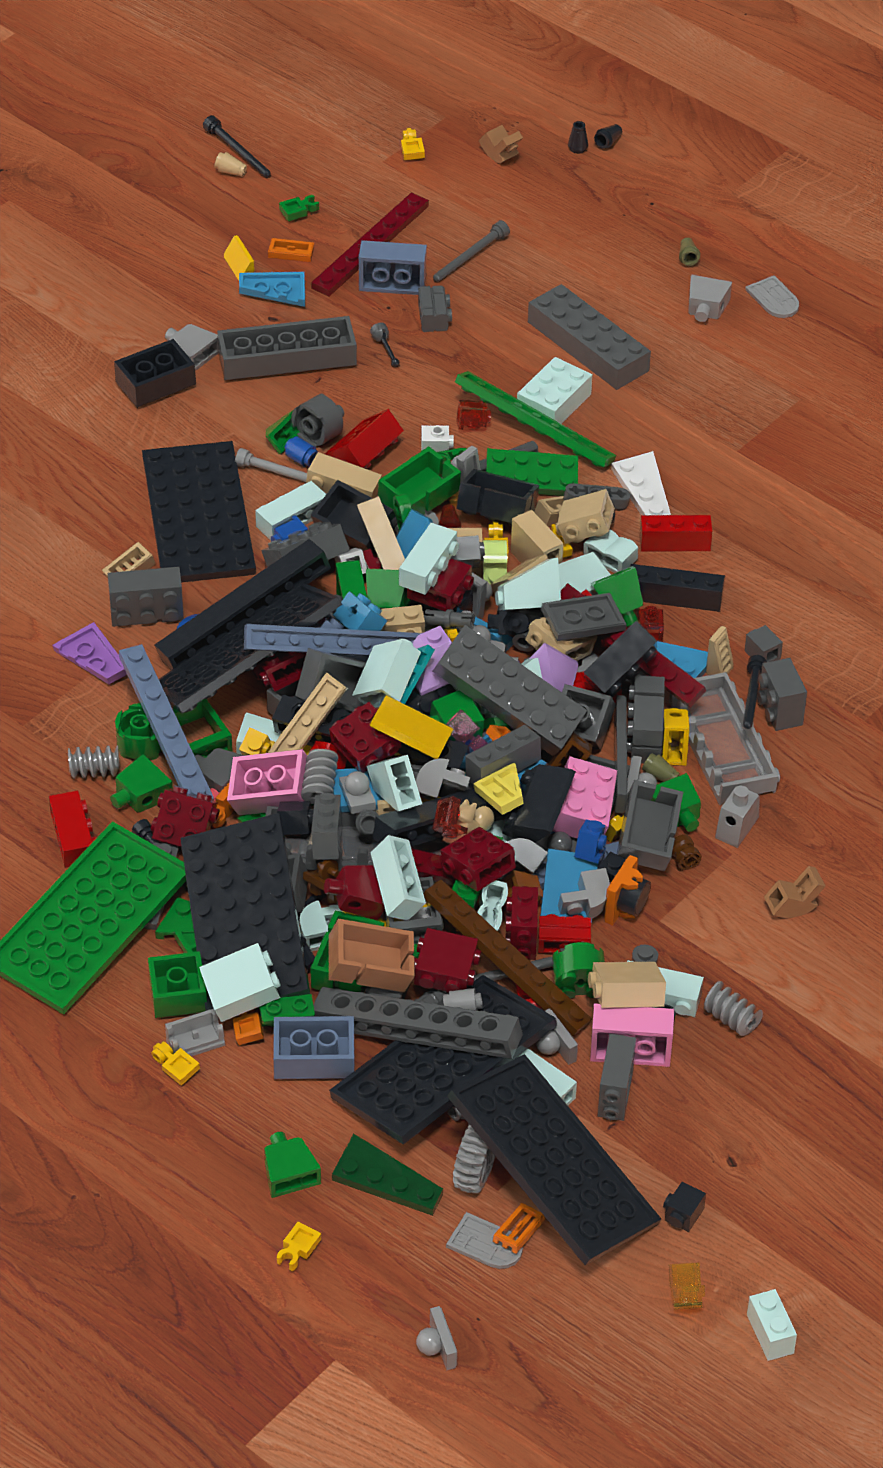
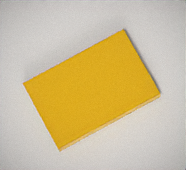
[370,695,453,759]

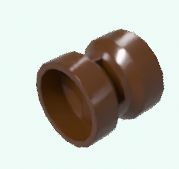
[672,834,702,870]

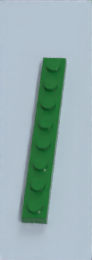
[455,371,617,467]

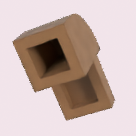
[479,125,523,163]
[764,866,826,918]

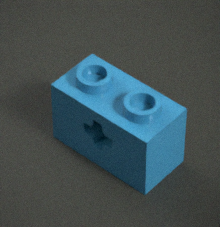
[333,591,387,631]

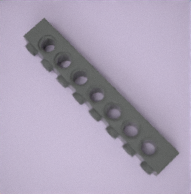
[314,987,523,1059]

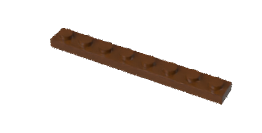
[423,879,592,1036]

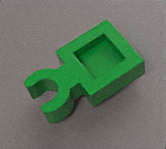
[279,195,319,221]

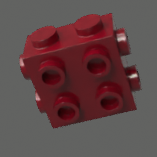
[407,558,474,611]
[252,651,306,692]
[329,702,401,773]
[151,785,220,847]
[441,827,516,892]
[505,886,538,960]
[414,928,481,993]

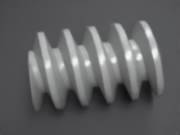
[68,745,119,779]
[301,749,339,804]
[704,981,763,1036]

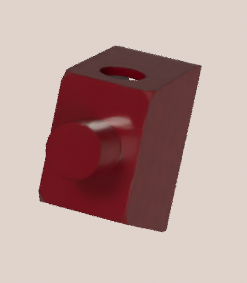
[324,865,385,920]

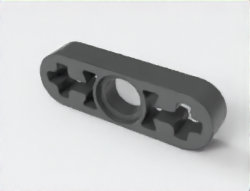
[563,483,631,509]

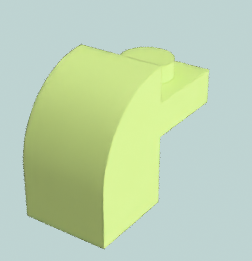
[482,540,507,584]

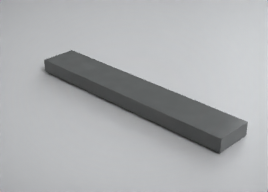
[614,695,628,813]

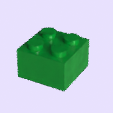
[148,951,207,1018]

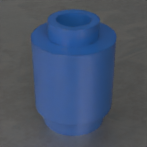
[285,436,318,467]

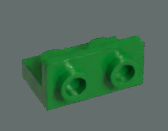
[259,994,315,1027]

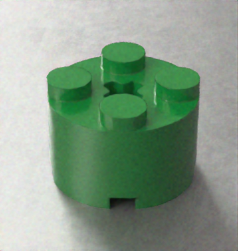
[115,703,162,760]
[552,942,605,999]

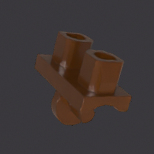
[303,859,339,905]

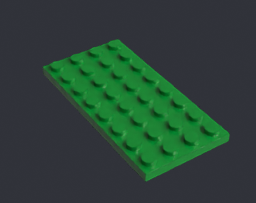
[0,821,187,1014]

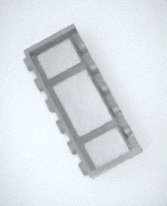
[669,672,780,806]

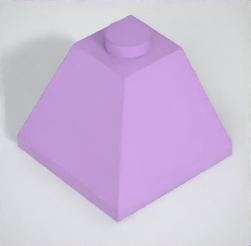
[413,626,452,696]
[529,643,579,692]

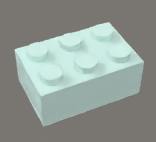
[517,357,592,424]

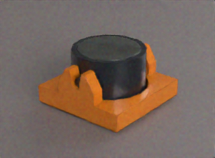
[604,855,651,926]

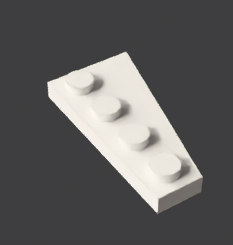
[611,451,671,515]

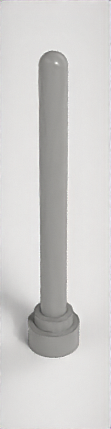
[235,448,307,482]

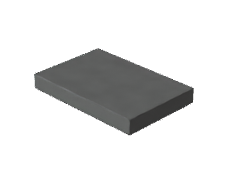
[541,593,626,641]

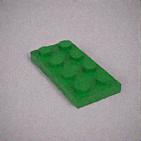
[486,448,578,496]

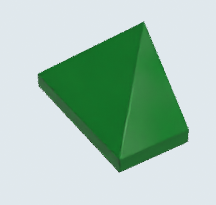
[266,410,299,454]

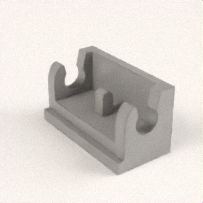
[165,1009,225,1056]

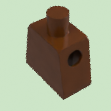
[548,732,592,768]

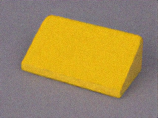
[224,235,254,280]

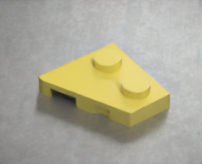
[473,763,524,815]

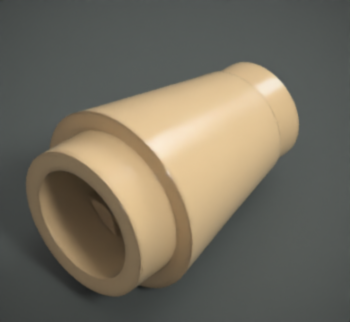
[214,152,247,177]

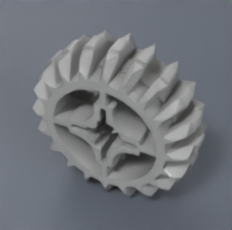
[453,1124,496,1194]

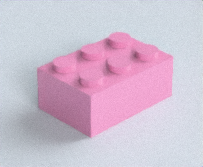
[227,749,307,815]
[552,756,617,839]
[590,1003,674,1067]

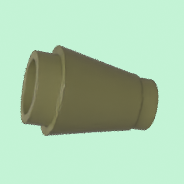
[679,237,700,266]
[642,753,680,782]

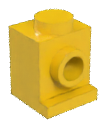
[239,727,275,756]

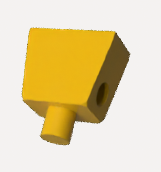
[662,708,689,766]

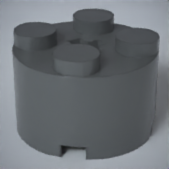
[292,394,344,447]

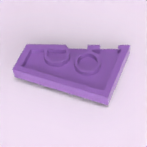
[52,622,127,684]

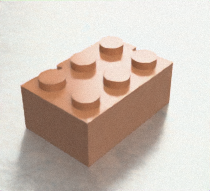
[329,919,414,992]

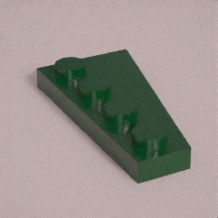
[332,1133,443,1216]

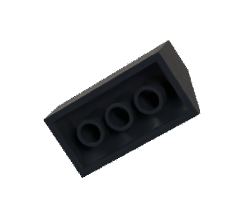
[630,564,726,612]

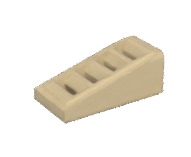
[534,496,565,526]
[102,542,156,577]
[706,626,733,675]

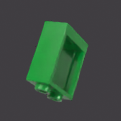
[336,560,367,600]
[173,698,233,758]

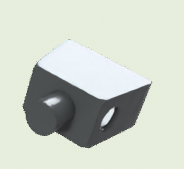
[195,748,245,793]

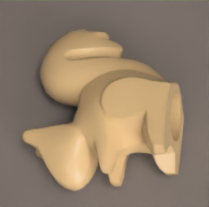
[443,799,494,844]

